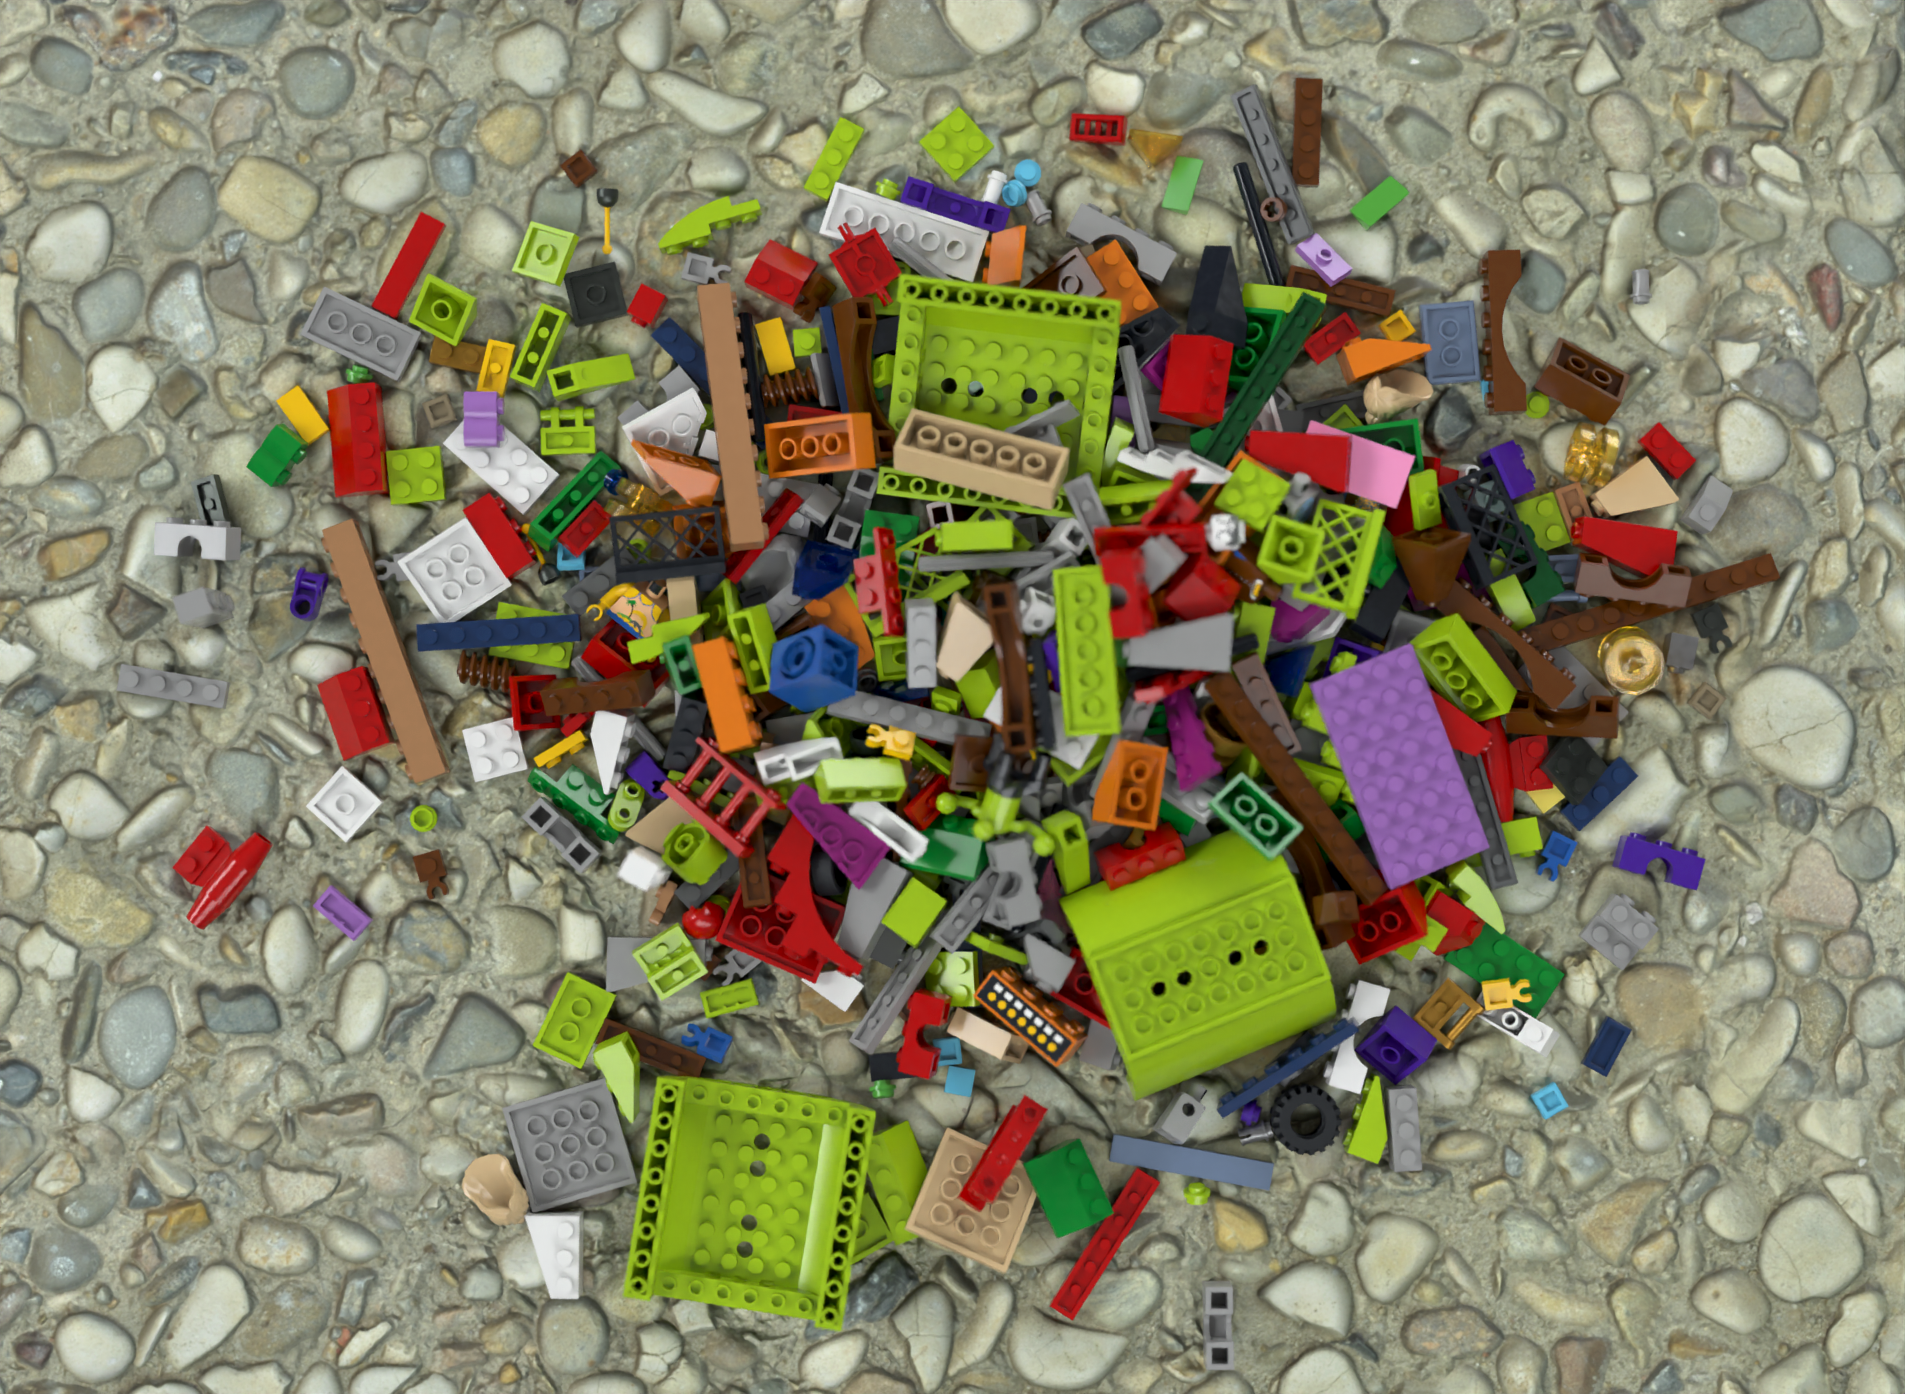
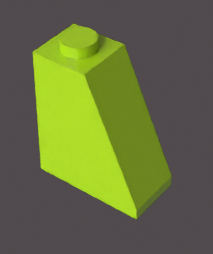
[935,520,1013,553]

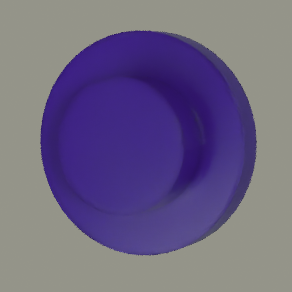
[1241,1099,1262,1126]

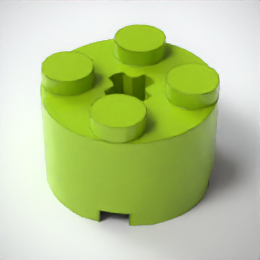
[662,819,728,885]

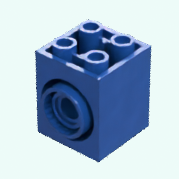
[769,625,859,713]

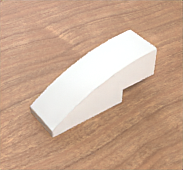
[753,737,844,786]

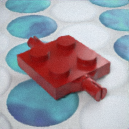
[828,222,902,307]

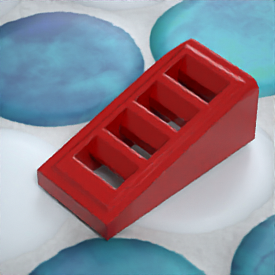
[1069,113,1128,146]

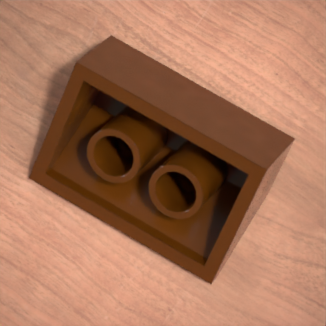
[1534,337,1630,426]

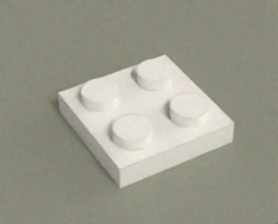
[462,717,529,782]
[306,766,384,842]

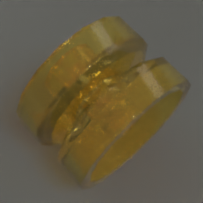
[1564,422,1619,488]
[603,477,674,537]
[1598,626,1665,695]

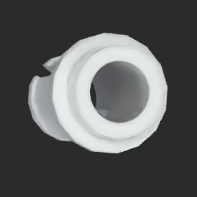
[981,170,1008,205]

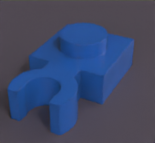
[1535,830,1577,882]
[681,1023,733,1064]

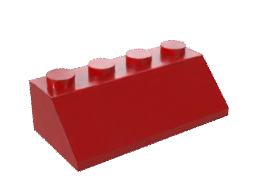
[327,382,390,498]

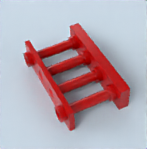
[660,737,787,858]
[957,1095,1048,1213]

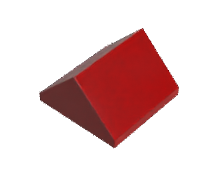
[509,674,561,732]

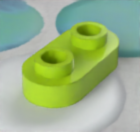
[608,779,645,832]

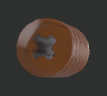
[761,367,819,409]
[457,649,517,693]

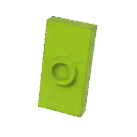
[1408,469,1442,530]
[700,978,759,1019]

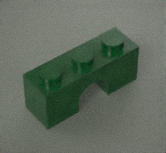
[1491,521,1565,609]

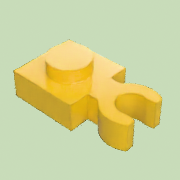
[865,724,916,761]
[1481,978,1532,1011]

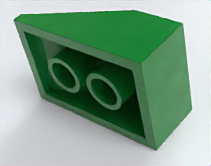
[856,510,920,602]

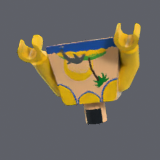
[586,579,671,663]

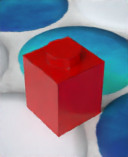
[627,283,668,329]

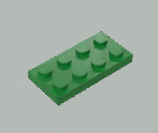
[1443,922,1565,1019]

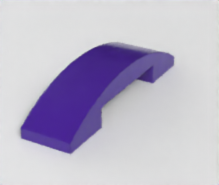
[900,176,1011,234]

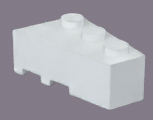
[525,1211,584,1299]

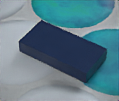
[1581,1016,1632,1077]

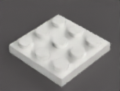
[397,517,512,623]

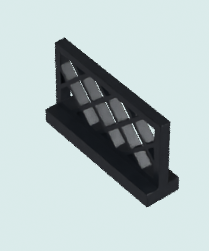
[1438,464,1539,590]
[609,505,727,584]

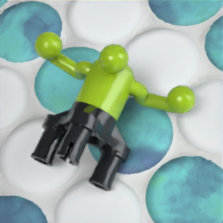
[936,733,1055,856]

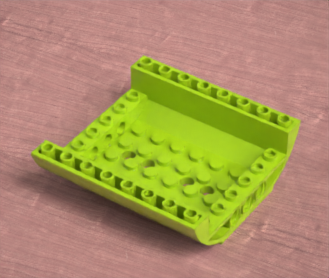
[877,274,1121,519]
[1058,829,1336,1101]
[623,1076,876,1331]

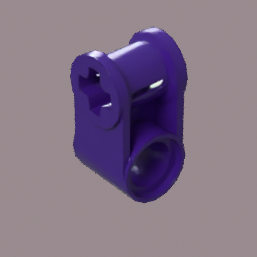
[290,567,329,621]
[625,750,673,800]

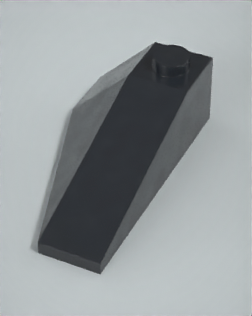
[1186,246,1248,350]
[1112,307,1180,395]

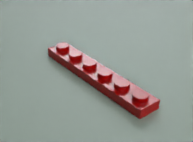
[1049,1167,1160,1321]

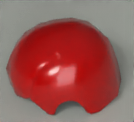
[682,902,724,940]

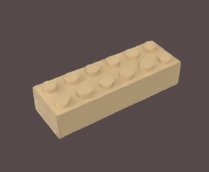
[894,408,1069,510]

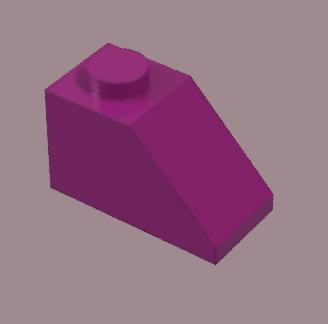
[1270,600,1331,643]

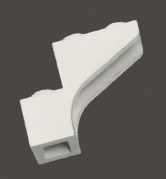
[1011,517,1087,581]
[841,801,929,863]

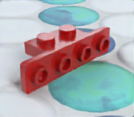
[1140,467,1203,525]
[853,527,904,638]

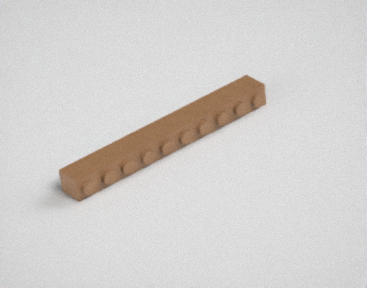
[697,283,769,552]
[321,519,450,784]

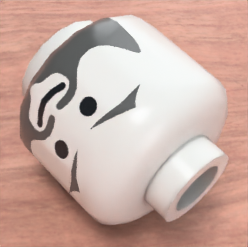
[1206,514,1245,551]

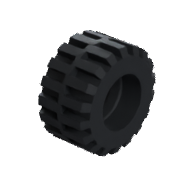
[1270,1083,1342,1156]

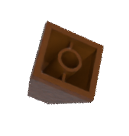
[1392,526,1471,607]

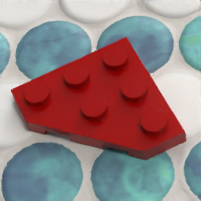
[1134,669,1216,704]

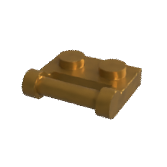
[1412,977,1486,1050]

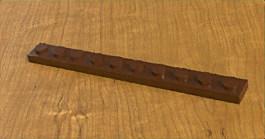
[1517,553,1780,651]
[1203,671,1388,906]

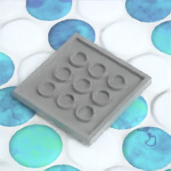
[502,1077,638,1213]

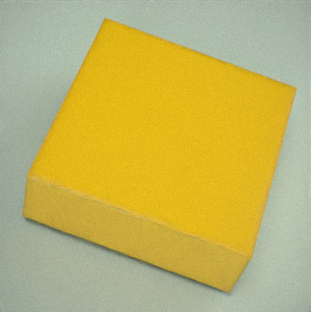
[1378,310,1416,341]

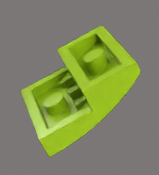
[632,922,708,1001]

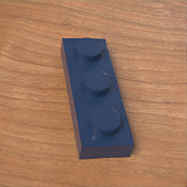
[1559,756,1638,831]

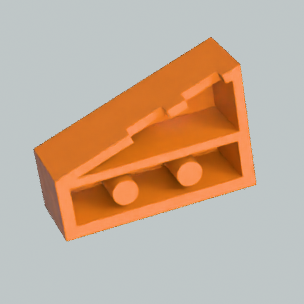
[804,574,875,670]

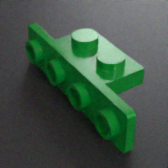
[528,764,621,844]

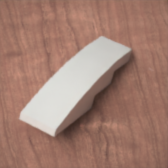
[1117,447,1233,483]

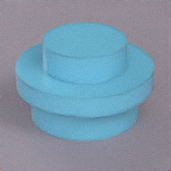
[1014,160,1041,187]
[1002,180,1027,207]

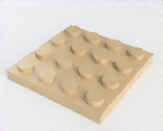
[904,1128,1037,1274]

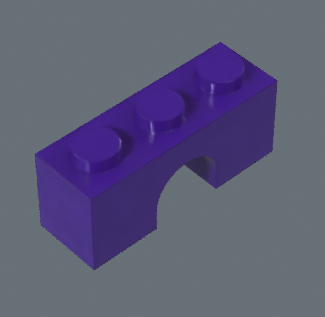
[1612,832,1706,890]

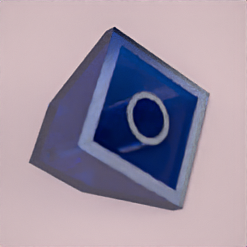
[792,540,860,600]
[1263,644,1316,698]

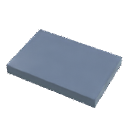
[1419,300,1481,386]

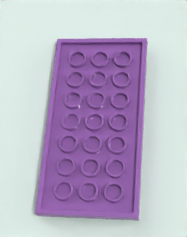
[1309,643,1490,889]

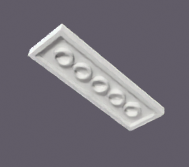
[819,182,989,283]

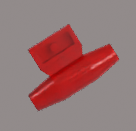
[1477,716,1553,822]
[172,825,273,930]

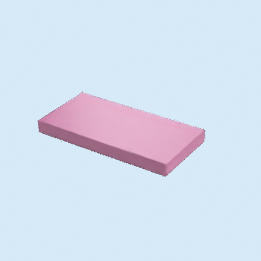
[1306,420,1415,508]

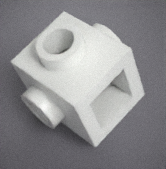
[1020,587,1056,636]

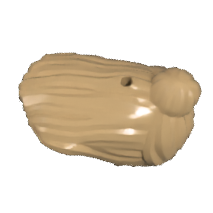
[1363,368,1433,425]
[462,1154,529,1225]

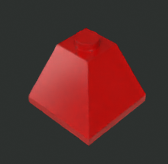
[1424,890,1485,956]

